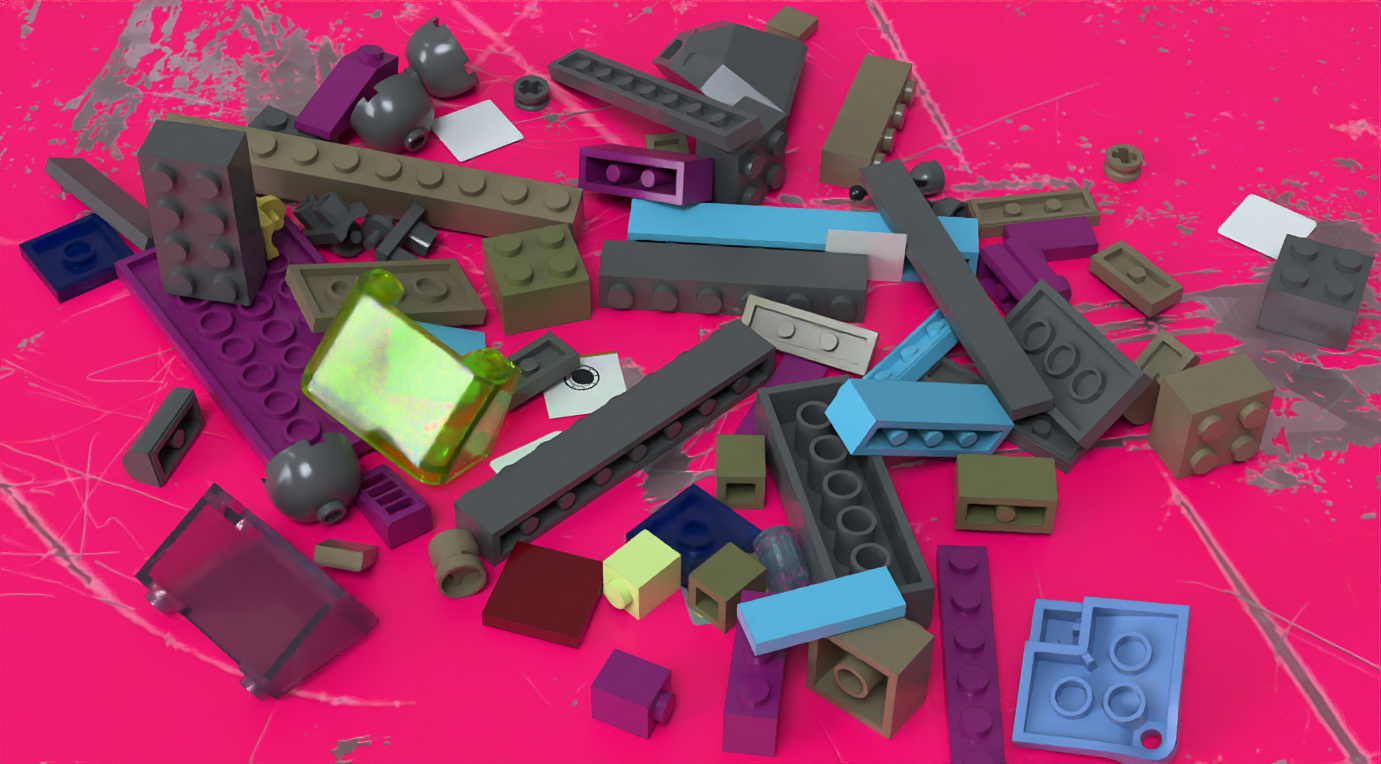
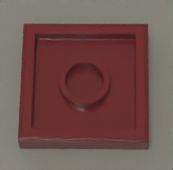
[482,541,603,649]

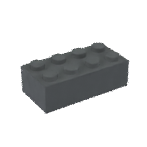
[137,119,267,306]

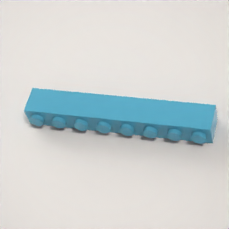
[628,198,979,282]

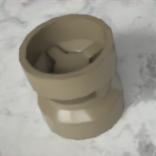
[428,528,487,599]

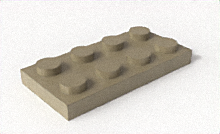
[285,258,486,334]

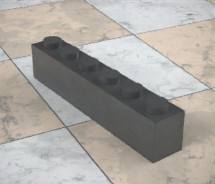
[598,240,867,323]

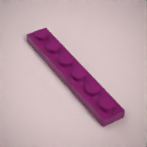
[936,545,1005,764]

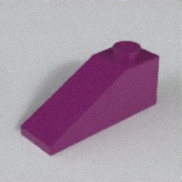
[294,44,399,140]

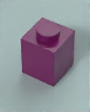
[591,648,676,740]

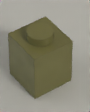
[715,434,766,510]
[688,542,767,634]

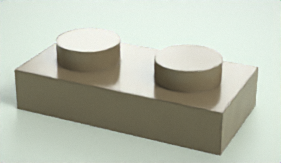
[1088,240,1184,318]

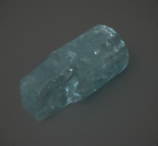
[753,525,810,594]

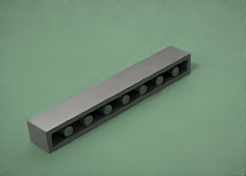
[454,319,776,567]

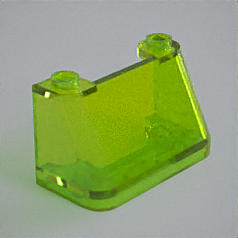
[300,265,522,485]

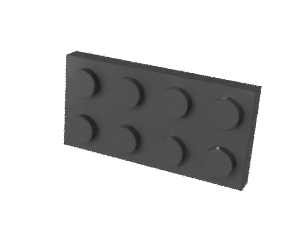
[1004,278,1154,450]

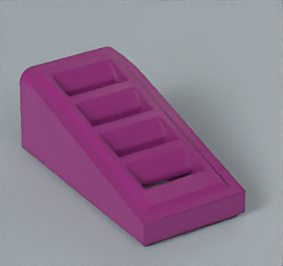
[353,464,433,550]

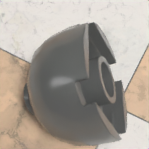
[403,16,479,99]
[350,72,435,154]
[261,432,362,525]

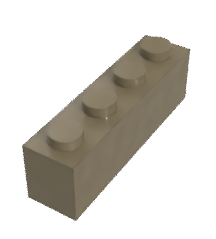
[819,54,917,189]

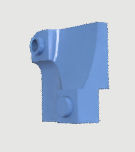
[1012,596,1191,764]

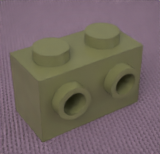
[953,453,1058,534]

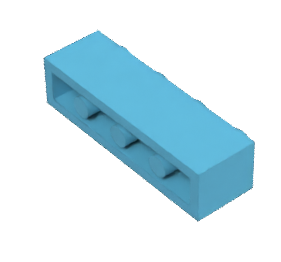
[824,378,1015,457]

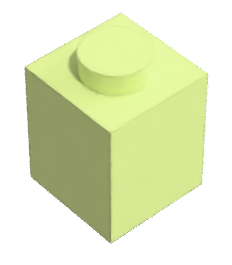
[603,529,681,621]

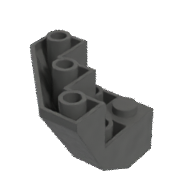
[652,20,808,118]

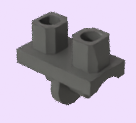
[293,191,369,257]
[361,202,439,261]

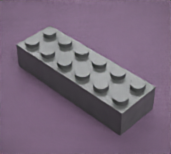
[755,374,935,627]

